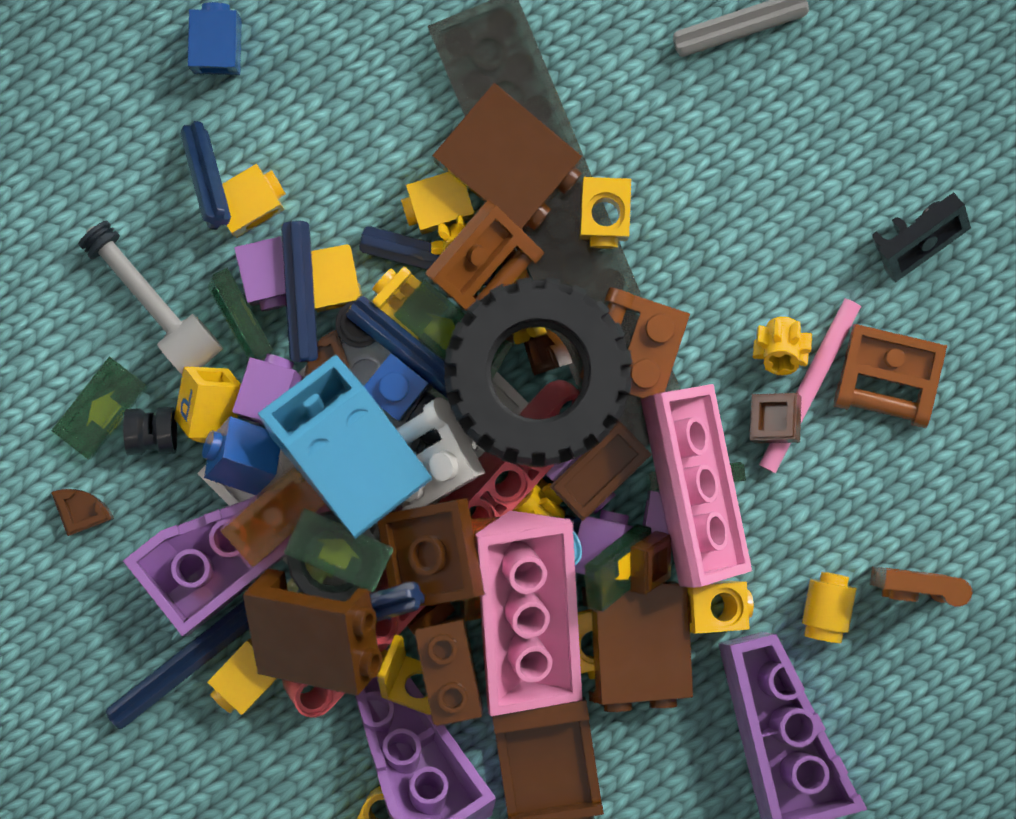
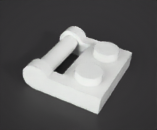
[396,397,485,510]

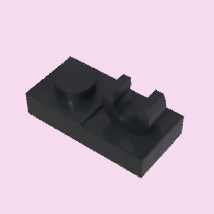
[872,192,971,283]

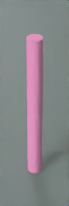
[759,298,861,474]

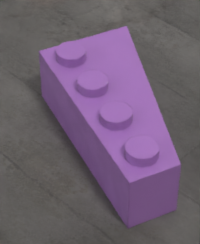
[718,632,867,819]

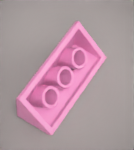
[641,384,752,588]
[475,511,582,717]

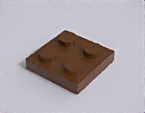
[377,498,485,607]

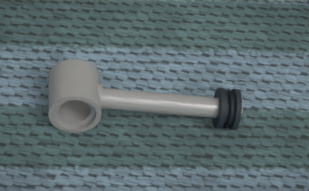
[78,220,224,374]

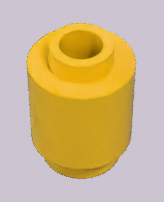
[802,572,857,643]

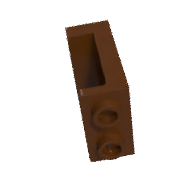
[432,83,583,231]
[243,568,382,696]
[582,581,693,712]
[415,614,483,726]
[492,696,604,819]

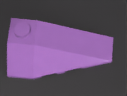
[123,478,330,636]
[355,647,496,819]

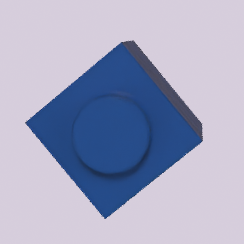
[188,2,242,75]
[364,353,430,422]
[202,416,280,496]

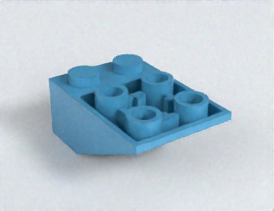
[258,355,433,539]

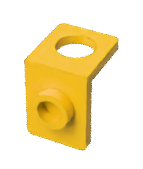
[376,634,431,715]

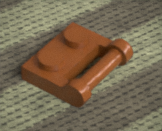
[425,200,545,313]
[579,287,690,398]
[834,324,947,429]
[870,566,972,607]

